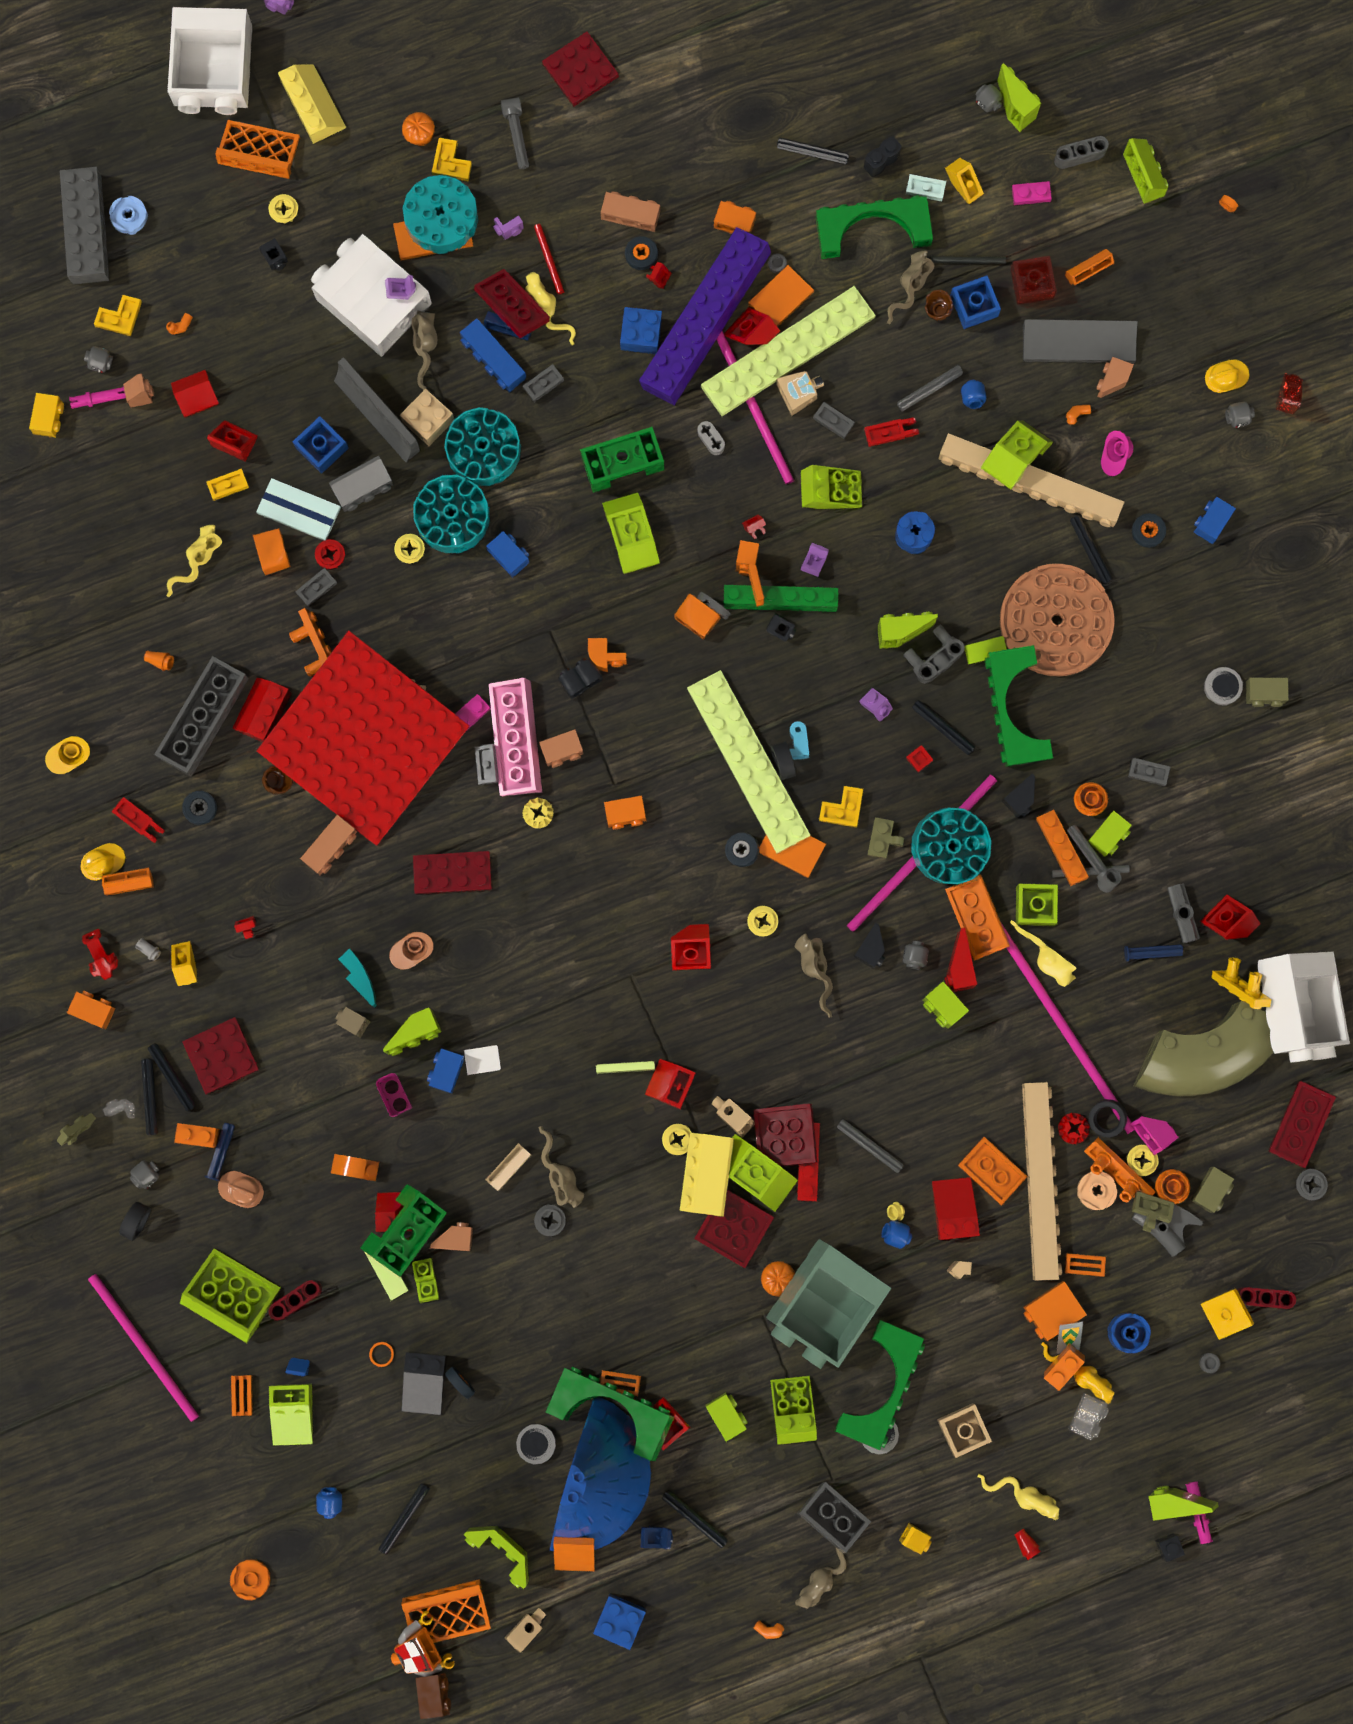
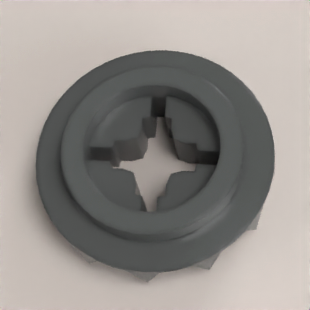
[1296,1169,1328,1200]
[534,1205,566,1236]

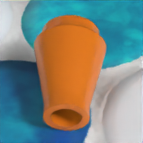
[144,651,174,671]

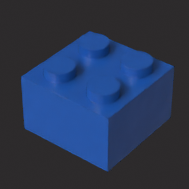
[950,276,1001,329]
[620,307,662,354]
[293,416,349,474]
[593,1593,646,1650]

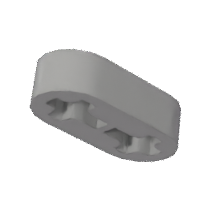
[698,421,725,455]

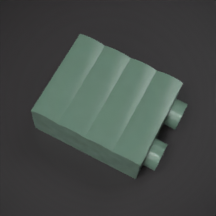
[766,1239,891,1369]

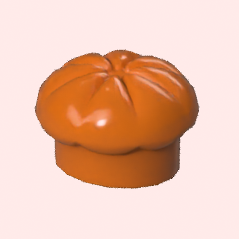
[402,112,435,146]
[1074,782,1108,816]
[1155,1169,1190,1205]
[761,1261,795,1297]

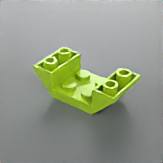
[981,420,1053,489]
[602,493,660,574]
[729,1134,798,1212]
[464,1526,529,1589]

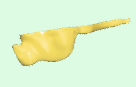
[525,272,576,346]
[167,525,222,597]
[1010,920,1077,987]
[977,1474,1059,1520]

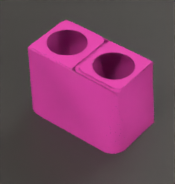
[376,1073,412,1117]

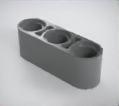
[1054,136,1109,169]

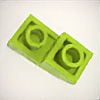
[964,636,1007,664]
[412,1258,439,1303]

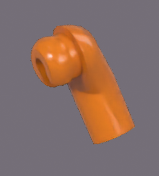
[166,313,193,335]
[1066,405,1091,424]
[753,1620,784,1639]

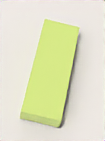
[596,1061,655,1074]
[365,1252,409,1300]

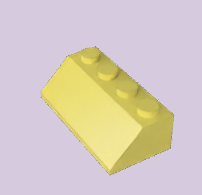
[278,65,346,144]
[680,1133,734,1217]

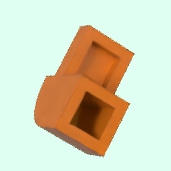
[588,638,627,672]
[331,1154,379,1181]

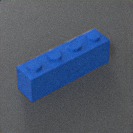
[460,318,526,393]

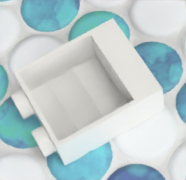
[168,7,252,115]
[311,234,432,357]
[1258,952,1350,1063]

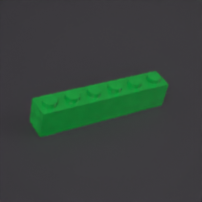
[724,585,838,612]

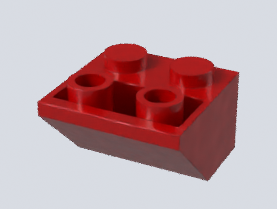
[645,1059,696,1110]

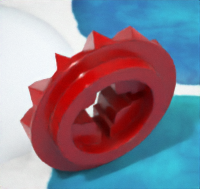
[315,539,345,570]
[1058,1113,1090,1144]

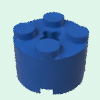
[895,511,935,554]
[1108,1313,1151,1353]

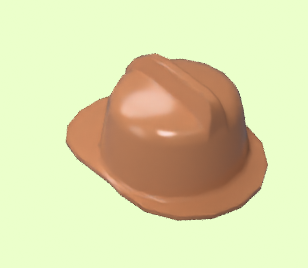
[389,932,433,969]
[218,1171,264,1208]

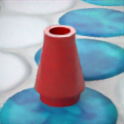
[1014,1529,1041,1560]

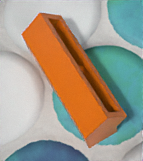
[1065,249,1114,285]
[102,868,154,896]

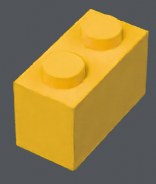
[29,393,64,438]

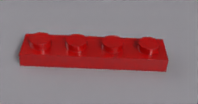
[797,1123,820,1201]

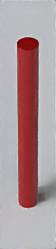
[534,224,564,295]

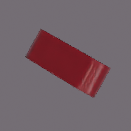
[269,1280,322,1320]
[1237,1287,1296,1309]

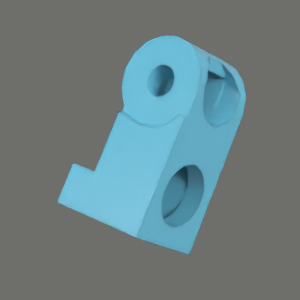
[789,721,809,760]

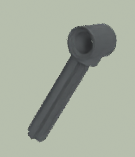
[501,97,529,169]
[1067,825,1122,893]

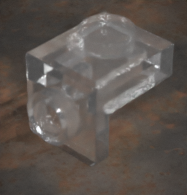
[103,1099,136,1119]

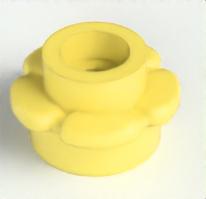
[887,1202,905,1221]

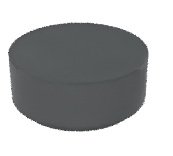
[768,254,787,274]
[1199,1353,1220,1373]

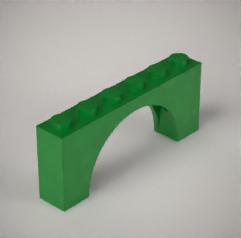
[815,195,933,259]
[985,645,1053,767]
[834,1320,925,1450]
[546,1366,674,1461]

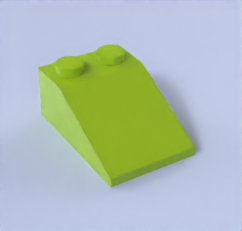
[1149,1485,1219,1521]

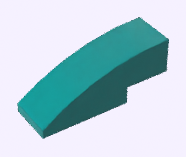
[338,949,377,1008]

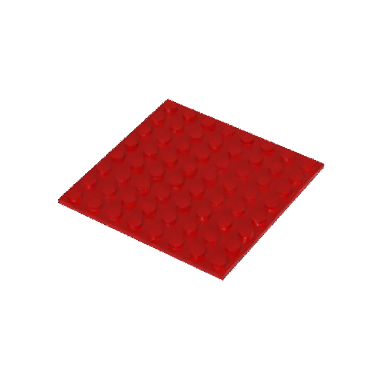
[257,631,470,846]

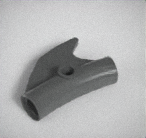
[1132,1205,1203,1257]

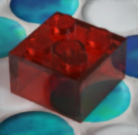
[1010,256,1056,305]

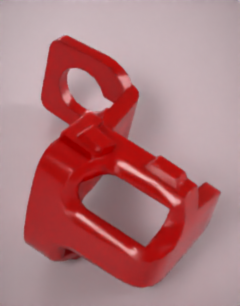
[82,929,118,980]

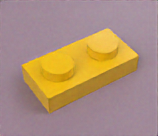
[206,469,249,501]

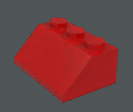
[233,678,292,742]

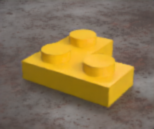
[432,138,472,181]
[94,295,142,336]
[819,786,863,828]

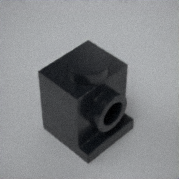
[259,238,288,271]
[766,612,796,642]

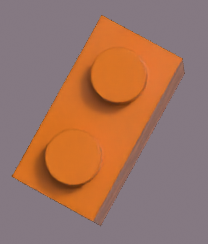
[714,201,756,234]
[736,540,759,576]
[604,796,646,830]
[67,990,116,1030]
[174,1123,220,1148]
[1044,1343,1085,1391]

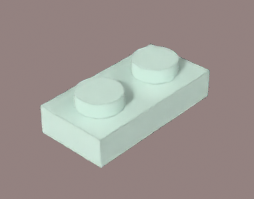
[906,174,946,201]

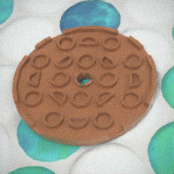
[1000,564,1114,676]

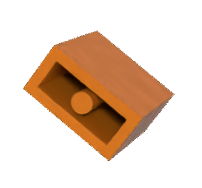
[1023,1281,1087,1341]

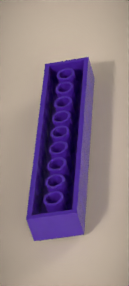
[639,227,771,406]

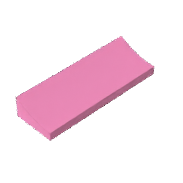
[489,678,542,797]

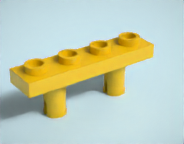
[1212,958,1271,1009]

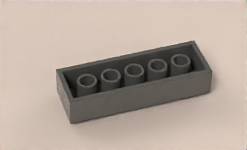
[60,167,109,284]
[154,656,249,777]

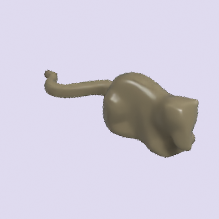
[887,251,935,324]
[412,310,438,391]
[795,934,833,1018]
[539,1126,584,1208]
[795,1548,846,1609]

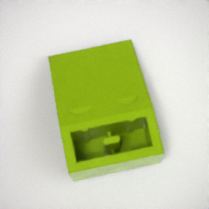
[998,63,1041,132]
[801,465,862,509]
[878,612,938,649]
[383,1007,442,1056]
[770,1376,817,1444]
[269,1384,313,1445]

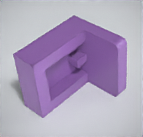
[264,0,294,15]
[493,216,524,240]
[385,275,416,300]
[801,543,829,577]
[859,688,893,721]

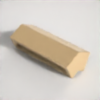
[486,1143,531,1191]
[947,1261,972,1279]

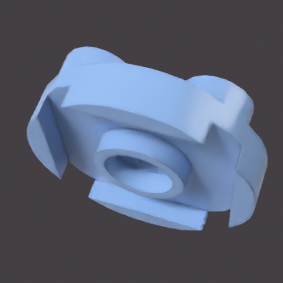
[109,196,148,235]

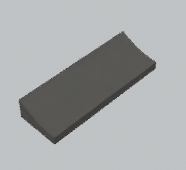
[1023,319,1137,363]
[334,357,420,462]

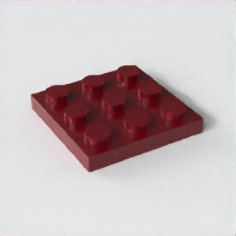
[542,31,619,107]
[182,1017,260,1095]
[754,1104,817,1166]
[694,1190,774,1268]

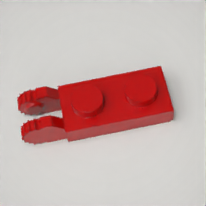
[864,418,919,447]
[112,797,165,843]

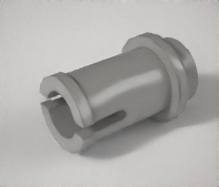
[135,938,161,961]

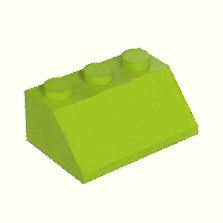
[1123,138,1168,204]

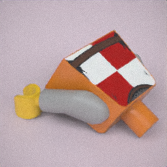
[391,1611,454,1676]

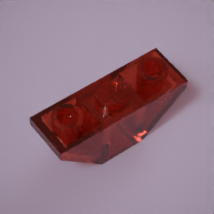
[1276,374,1303,415]

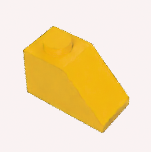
[945,158,984,204]
[171,941,197,986]
[899,1523,932,1554]

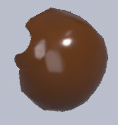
[925,289,953,321]
[262,766,293,795]

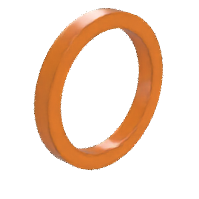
[369,1342,394,1367]

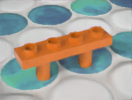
[289,608,332,677]
[1084,1137,1156,1202]

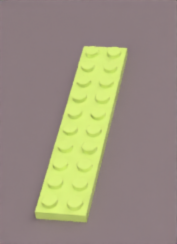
[701,286,875,416]
[687,670,810,854]

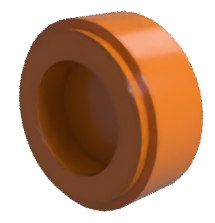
[1219,195,1238,212]

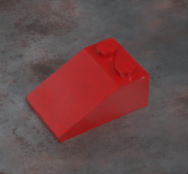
[944,928,977,992]
[932,1177,980,1240]

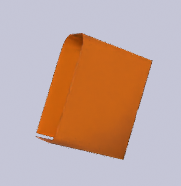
[253,529,291,576]
[674,594,721,639]

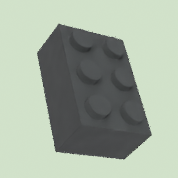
[797,1482,871,1553]

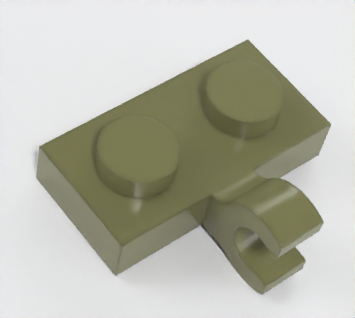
[867,817,904,859]
[57,1113,96,1146]
[1132,1191,1174,1232]

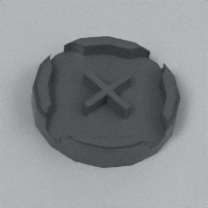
[697,592,731,620]

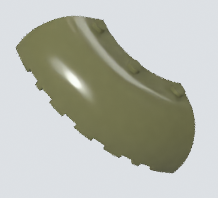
[1133,1001,1274,1096]

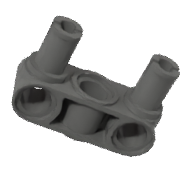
[903,624,965,684]

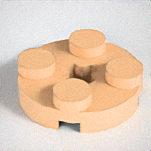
[1077,1172,1117,1210]

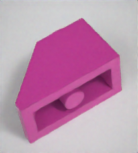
[1130,1116,1179,1155]

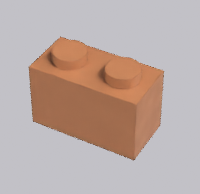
[539,730,584,768]

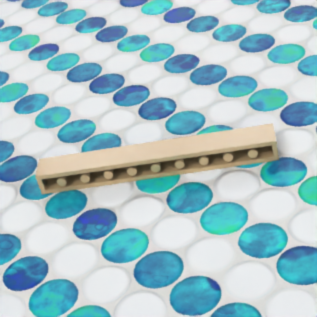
[938,433,1124,527]
[1022,1082,1062,1280]

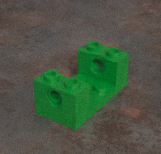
[580,427,664,492]
[360,1184,447,1277]

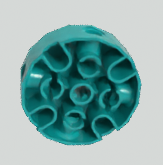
[403,175,478,254]
[444,407,521,486]
[413,475,490,553]
[911,808,991,884]

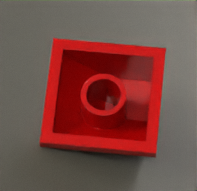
[724,307,780,345]
[1200,895,1260,940]
[671,924,711,970]
[375,1192,412,1232]

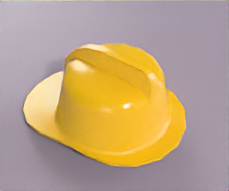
[1205,360,1249,393]
[45,736,90,774]
[81,843,125,881]

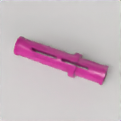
[69,387,126,409]
[1185,1481,1213,1544]

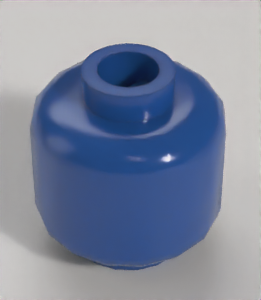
[961,380,987,409]
[882,1220,912,1249]
[316,1487,342,1519]

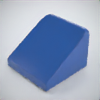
[285,1358,310,1376]

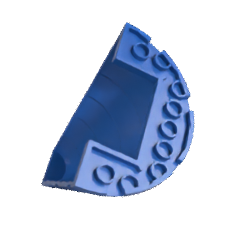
[550,1397,651,1551]

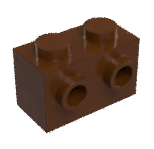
[416,1673,451,1719]

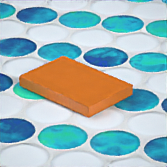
[748,265,814,327]
[759,835,826,878]
[958,1137,1028,1205]
[553,1537,595,1571]

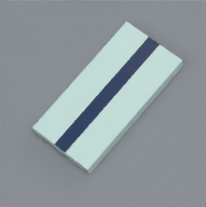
[256,478,341,541]

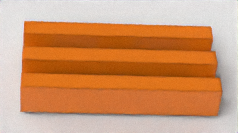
[748,564,764,607]
[1065,1253,1106,1277]
[600,1370,641,1396]
[231,1375,253,1416]

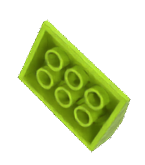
[180,1249,281,1343]

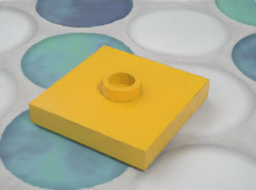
[1201,1288,1254,1340]

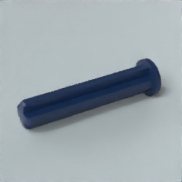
[1124,944,1183,962]
[205,1123,235,1182]

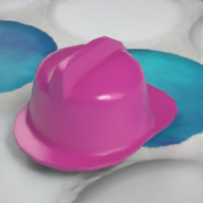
[1101,431,1133,476]

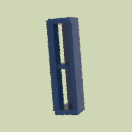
[484,311,532,341]

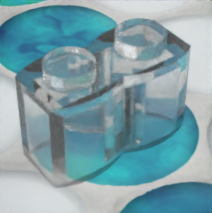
[1068,1393,1109,1440]

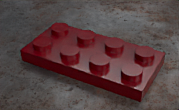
[474,269,550,338]
[413,851,492,894]
[1268,1081,1336,1168]

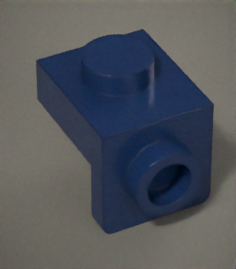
[640,1527,673,1549]

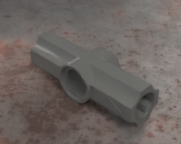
[1167,883,1200,944]

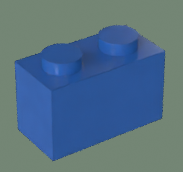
[1194,497,1236,544]
[486,531,529,578]
[427,1049,465,1094]

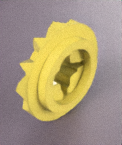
[269,194,299,224]
[394,534,425,564]
[523,798,553,828]
[747,906,778,937]
[662,1124,692,1155]
[1127,1145,1158,1176]

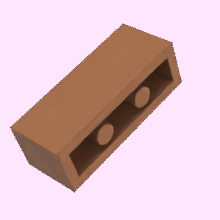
[601,192,660,232]
[300,815,357,876]

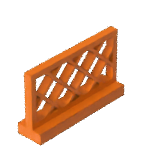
[215,120,300,179]
[401,1579,491,1643]

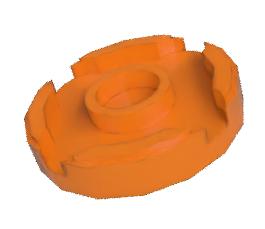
[230,1559,270,1600]

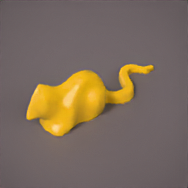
[1041,1342,1114,1404]

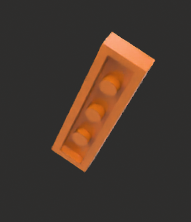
[1036,810,1089,886]

